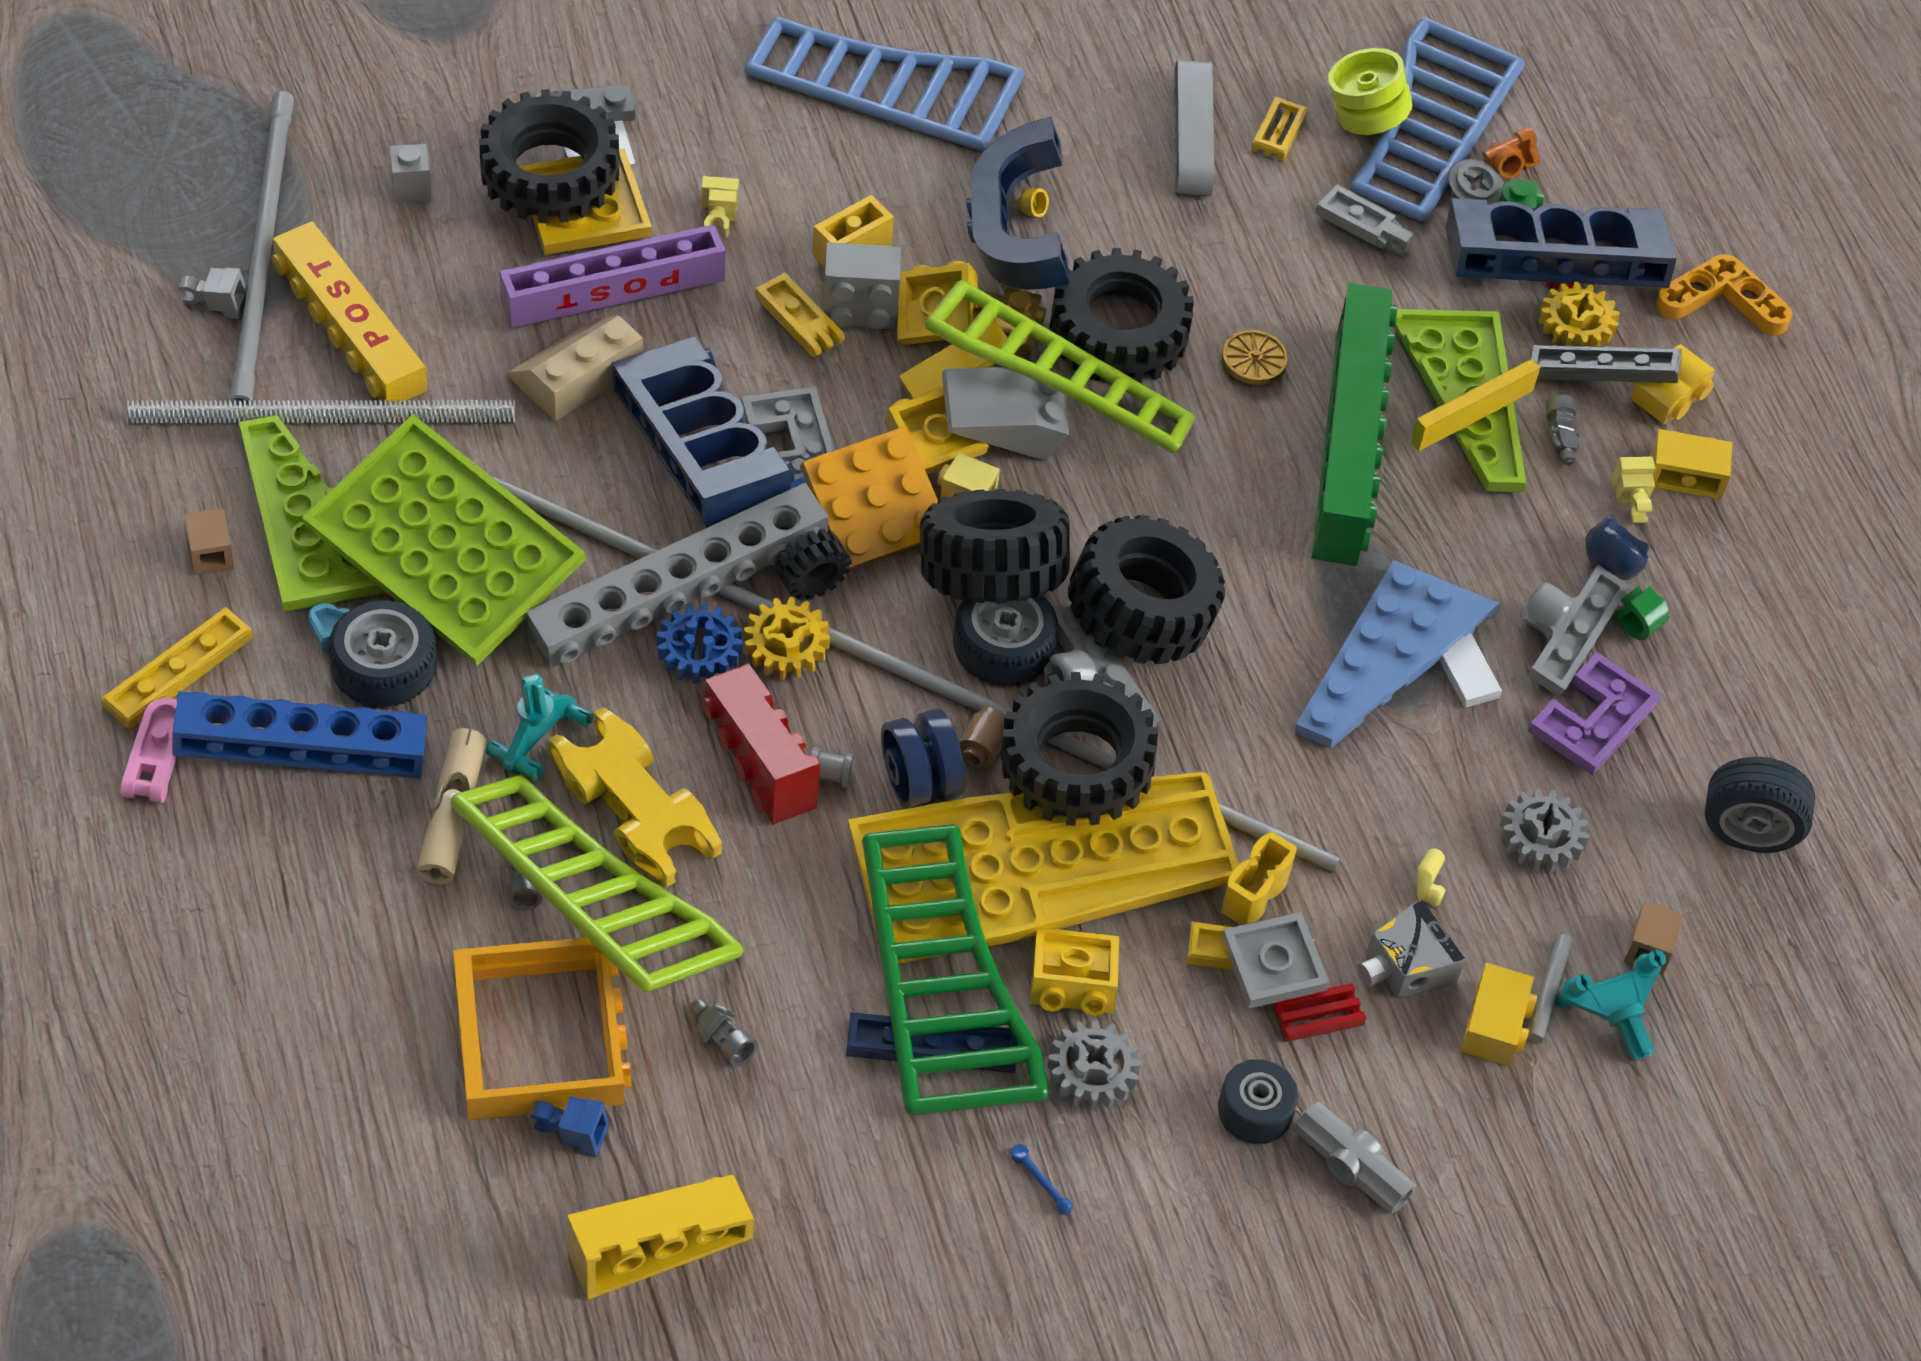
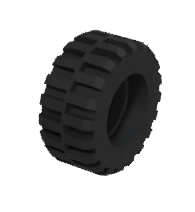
[920,489,1070,604]
[1068,515,1226,664]

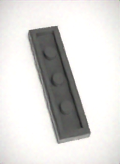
[1531,345,1682,383]

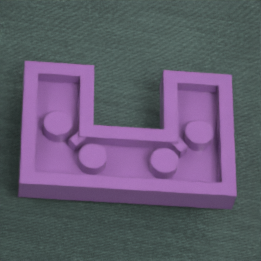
[1528,652,1661,776]

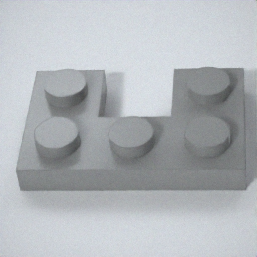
[742,386,834,479]

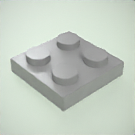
[1221,912,1330,1009]

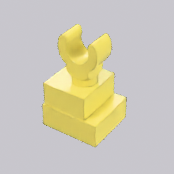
[701,176,739,238]
[1611,457,1655,523]

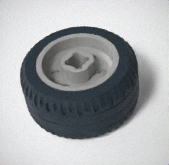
[953,596,1059,686]
[328,600,437,707]
[1705,757,1815,853]

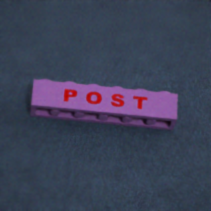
[500,224,726,328]

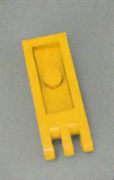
[755,273,845,358]

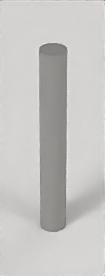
[1527,934,1572,1044]

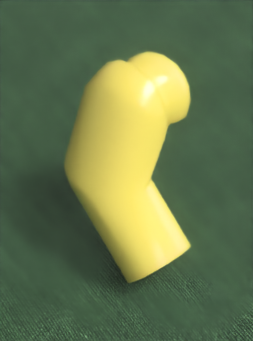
[1416,848,1445,907]

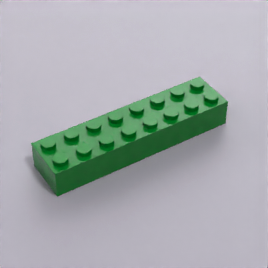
[1311,283,1398,566]

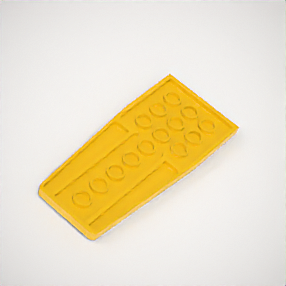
[848,772,1239,964]

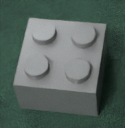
[822,242,901,329]

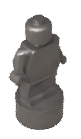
[1545,395,1580,465]
[505,836,542,910]
[691,999,758,1067]

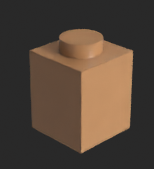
[184,508,234,575]
[1624,901,1684,975]

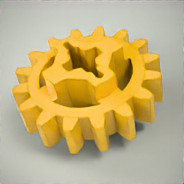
[1538,282,1620,347]
[744,597,830,680]

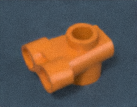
[1482,126,1541,179]

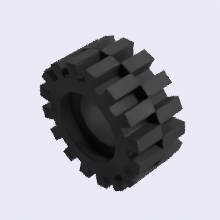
[775,529,852,600]

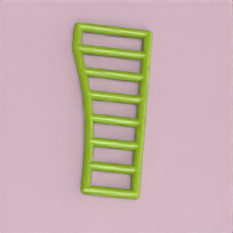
[925,280,1195,453]
[450,775,744,992]

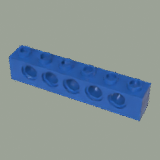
[172,691,427,778]

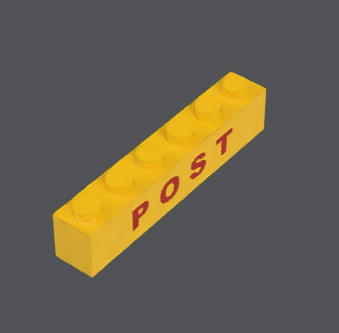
[271,221,427,405]

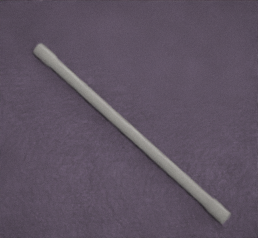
[229,91,294,405]

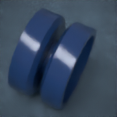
[880,708,966,809]

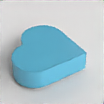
[308,602,350,650]

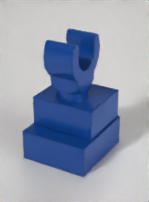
[530,1096,610,1157]

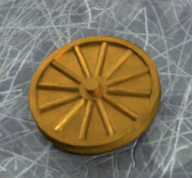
[1221,330,1288,385]

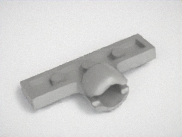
[1520,565,1630,697]
[1044,606,1160,727]

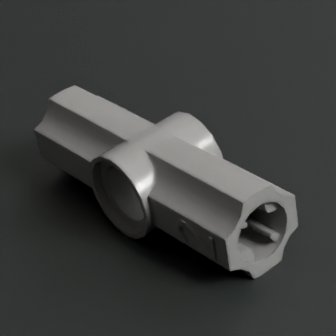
[1293,1102,1417,1214]

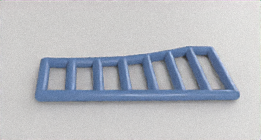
[744,17,1024,151]
[1350,18,1525,222]

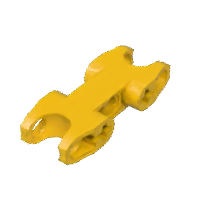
[547,707,722,888]

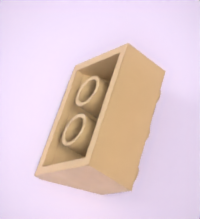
[507,315,643,422]

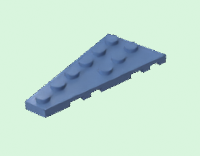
[1295,560,1500,748]

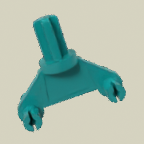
[485,673,594,781]
[1555,950,1666,1060]

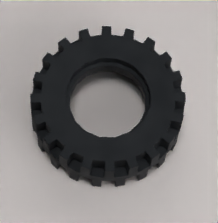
[479,89,619,223]
[1050,248,1194,385]
[1001,672,1158,826]

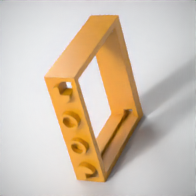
[453,937,632,1121]

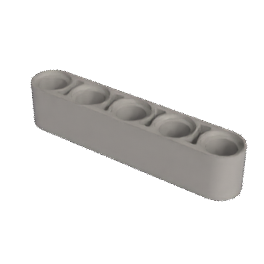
[1174,59,1214,196]

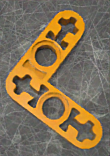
[1655,254,1793,336]

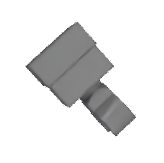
[178,268,247,319]

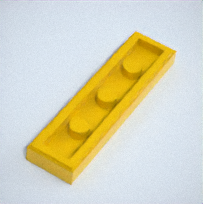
[1411,359,1540,451]
[101,607,253,730]

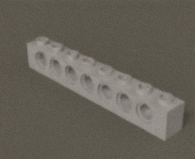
[526,483,828,668]

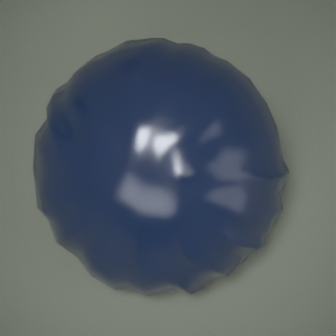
[1585,515,1649,580]

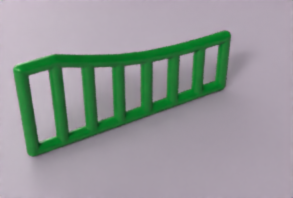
[862,824,1049,1115]

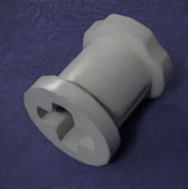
[811,747,854,789]

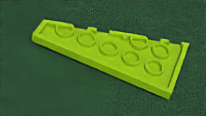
[1394,309,1526,492]
[239,415,386,612]

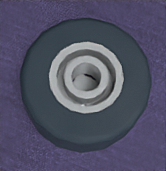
[1218,1059,1298,1144]

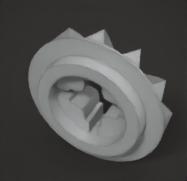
[1447,159,1503,205]

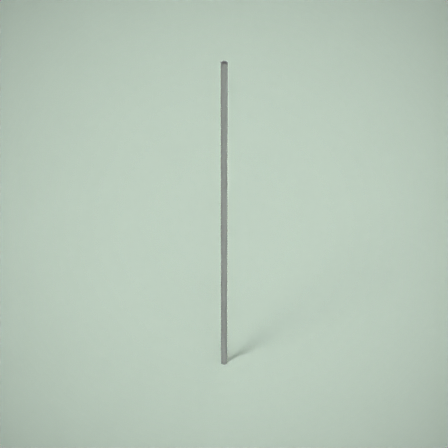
[493,477,1341,873]

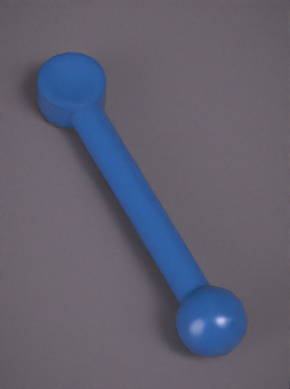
[1011,1144,1073,1215]

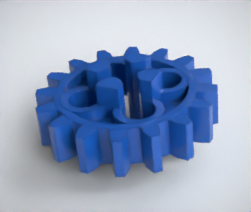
[657,603,743,684]

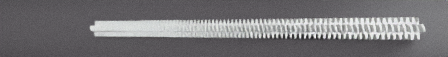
[127,400,515,423]

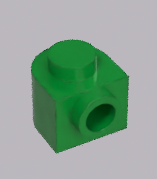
[1499,180,1544,211]
[1613,586,1669,640]

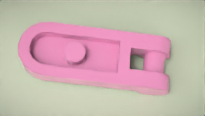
[120,698,177,803]

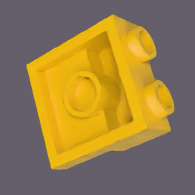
[897,261,978,345]
[884,387,989,474]
[1030,928,1119,1016]

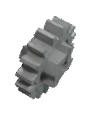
[1500,789,1589,872]
[1047,1020,1141,1111]

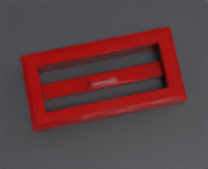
[1272,983,1366,1042]

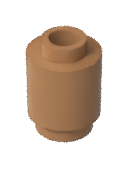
[959,707,1005,768]

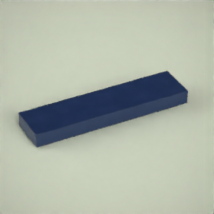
[846,1012,1018,1073]

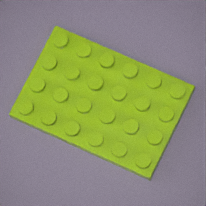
[302,414,586,667]

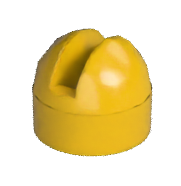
[1017,188,1049,217]

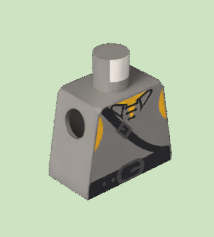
[1357,899,1466,997]

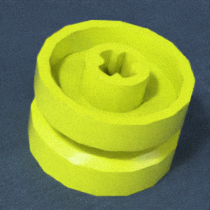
[1328,48,1412,135]

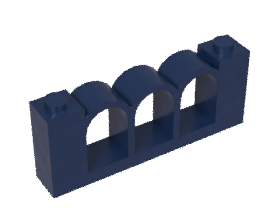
[1446,198,1677,288]
[612,336,795,528]

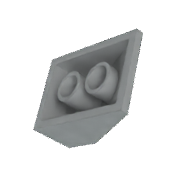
[942,367,1069,461]

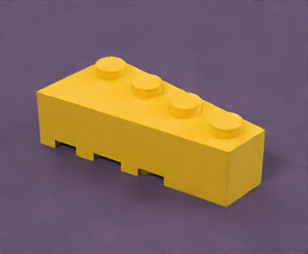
[567,1174,754,1300]

